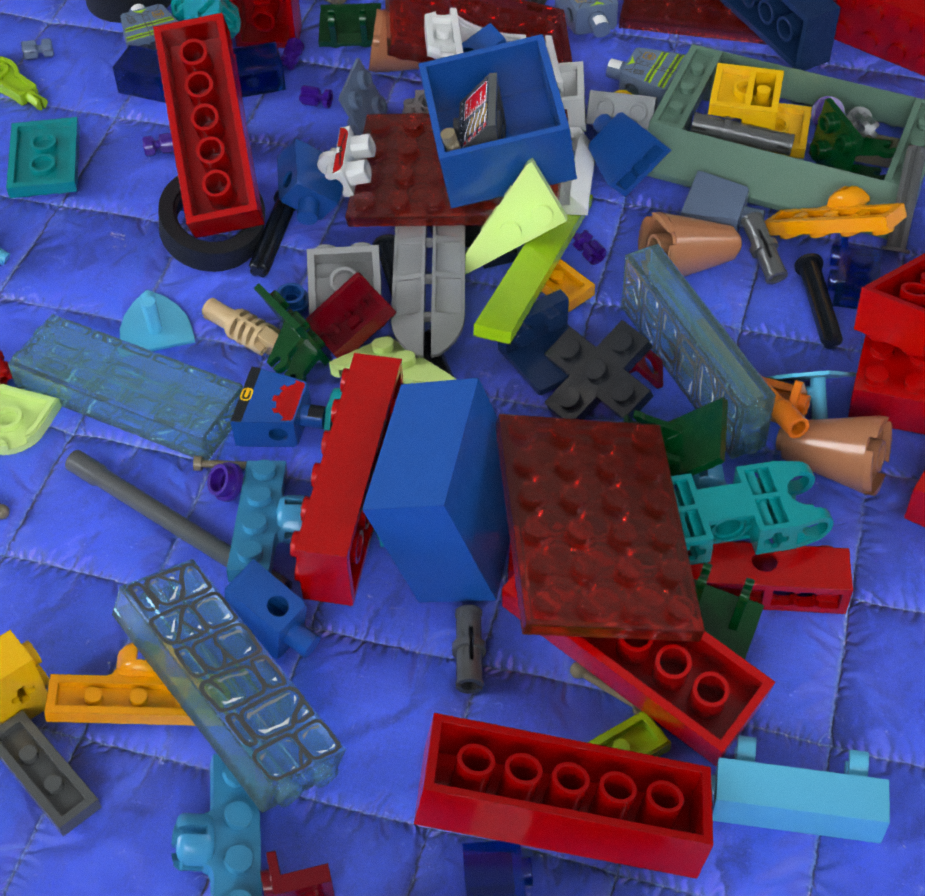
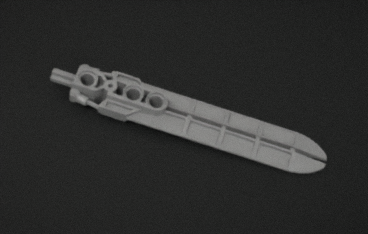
[391,90,465,358]

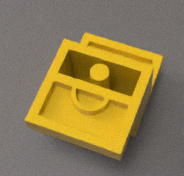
[708,63,812,159]

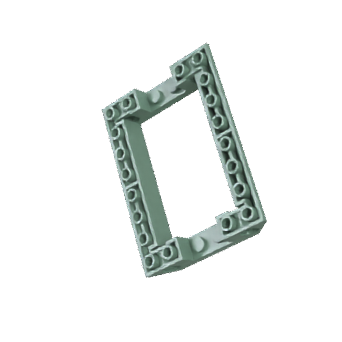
[647,44,925,240]

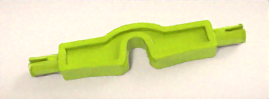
[0,56,48,110]

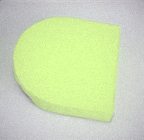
[0,383,62,455]

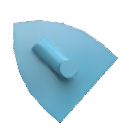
[120,290,195,357]
[766,370,857,419]

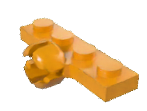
[764,186,907,239]
[44,641,230,726]

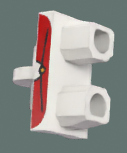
[317,126,376,197]

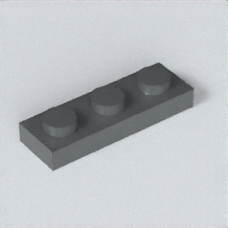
[0,710,102,836]

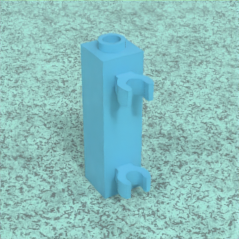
[711,735,890,844]

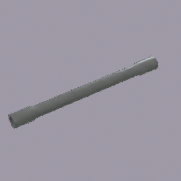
[65,450,292,590]

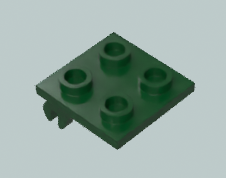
[318,3,381,48]
[809,98,897,180]
[254,283,330,382]
[620,397,728,479]
[670,562,764,659]

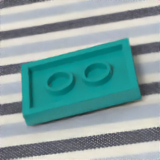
[6,117,80,198]

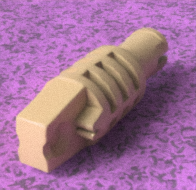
[202,297,281,361]

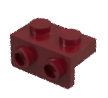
[305,272,397,358]

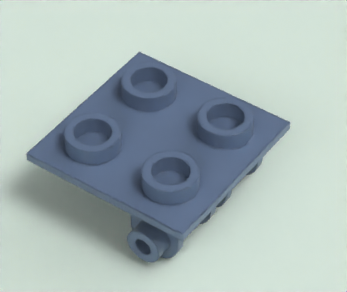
[338,58,388,141]

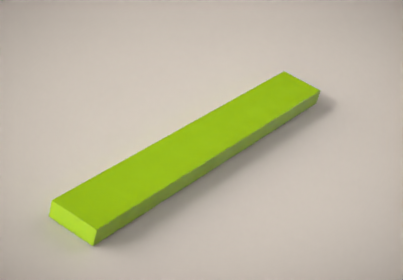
[473,195,593,344]

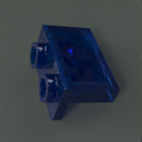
[827,236,881,309]

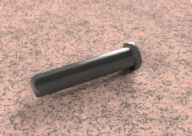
[846,106,880,139]
[881,145,925,254]

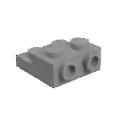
[307,242,382,315]

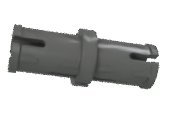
[741,212,788,284]
[452,605,486,694]

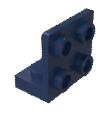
[498,289,570,395]

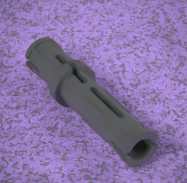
[690,112,795,156]

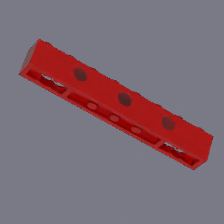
[508,529,853,614]

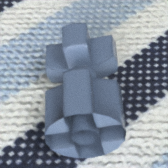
[21,38,54,60]

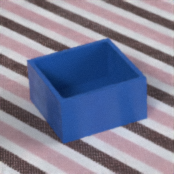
[418,34,577,208]
[362,378,526,603]

